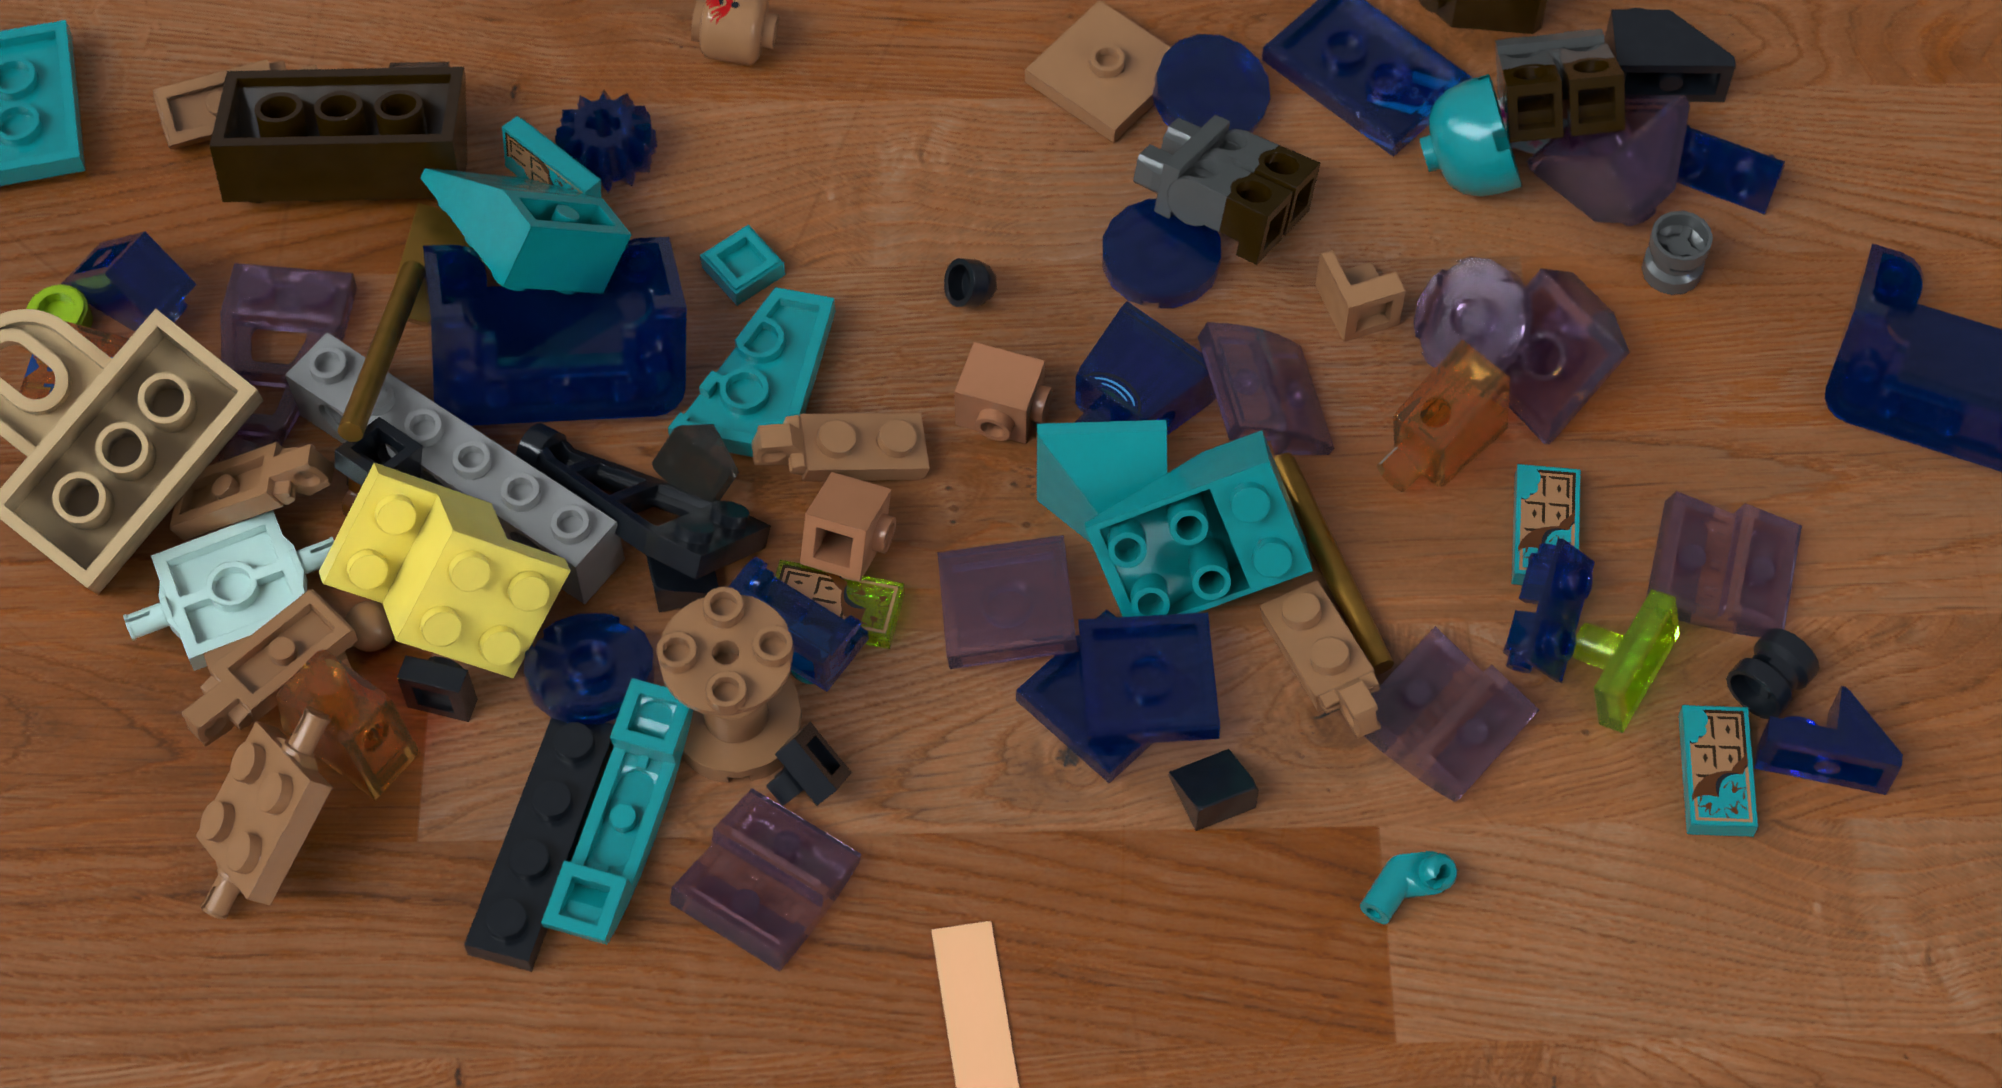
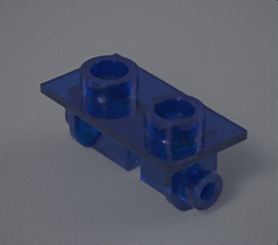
[1652,121,1785,214]
[1503,538,1595,683]

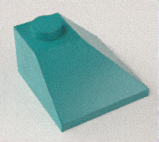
[1036,420,1167,543]

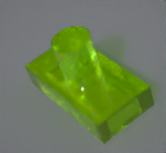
[1572,589,1680,733]

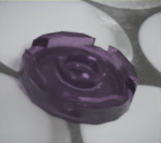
[1413,257,1533,382]

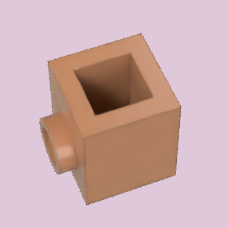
[954,342,1053,444]
[800,472,896,582]

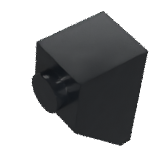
[1604,8,1736,102]

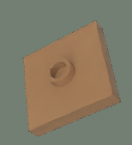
[1025,0,1189,143]

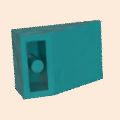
[421,168,632,295]
[1084,430,1313,637]

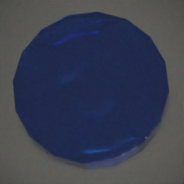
[1153,34,1270,133]
[1102,199,1221,308]
[524,613,655,724]

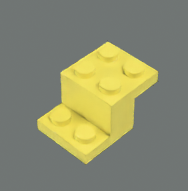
[319,462,571,678]

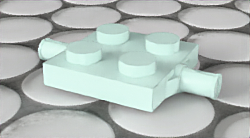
[123,510,334,671]

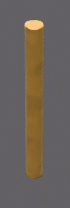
[337,260,426,442]
[1274,453,1394,675]

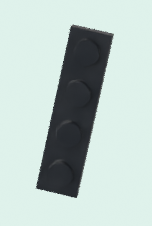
[464,710,615,972]

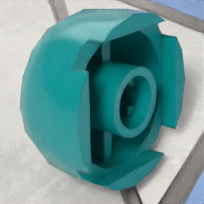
[1419,74,1522,197]

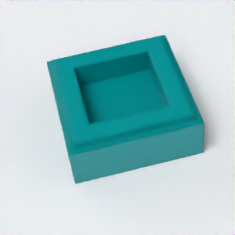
[700,224,785,306]

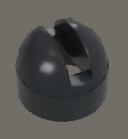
[944,258,997,308]

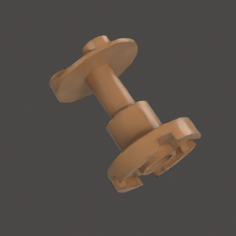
[656,587,802,783]

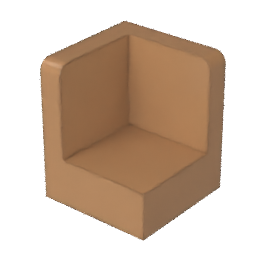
[1315,250,1406,342]

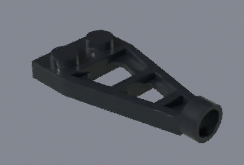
[516,423,771,580]

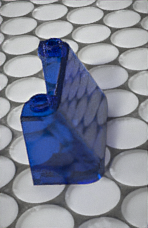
[423,237,687,426]
[1825,243,2002,472]

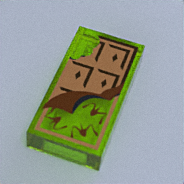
[767,560,905,649]

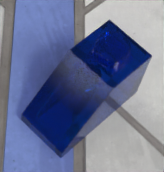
[61,231,197,331]

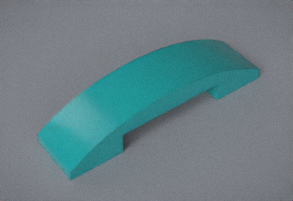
[541,678,693,945]

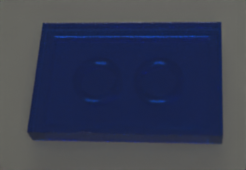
[1262,0,1471,157]

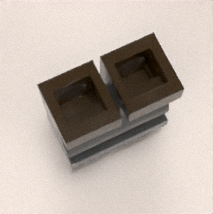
[1495,29,1626,143]
[1133,114,1321,265]

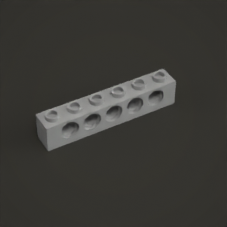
[285,333,625,604]

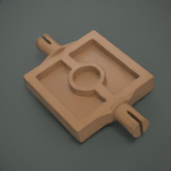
[195,706,333,920]

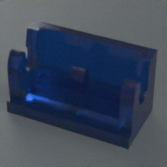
[728,557,869,692]

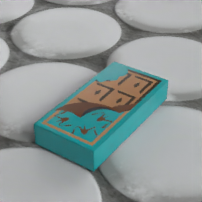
[502,116,602,198]
[1511,464,1581,590]
[1678,705,1758,837]

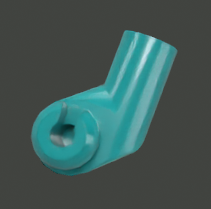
[1360,851,1458,924]

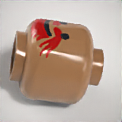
[691,0,779,65]

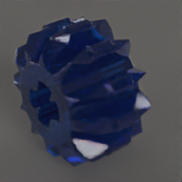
[555,89,658,193]

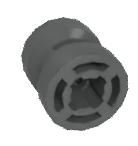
[1641,211,1713,295]

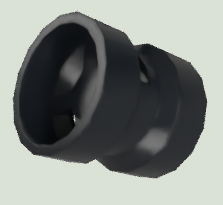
[1726,628,1820,720]

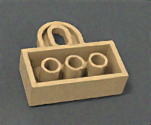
[0,308,264,595]

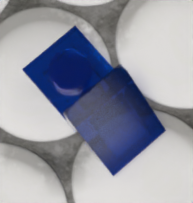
[1754,686,1903,795]

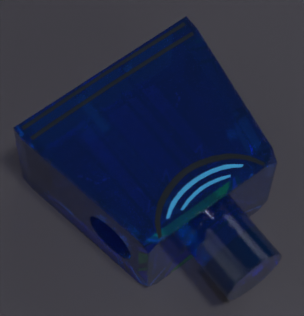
[1074,301,1219,435]

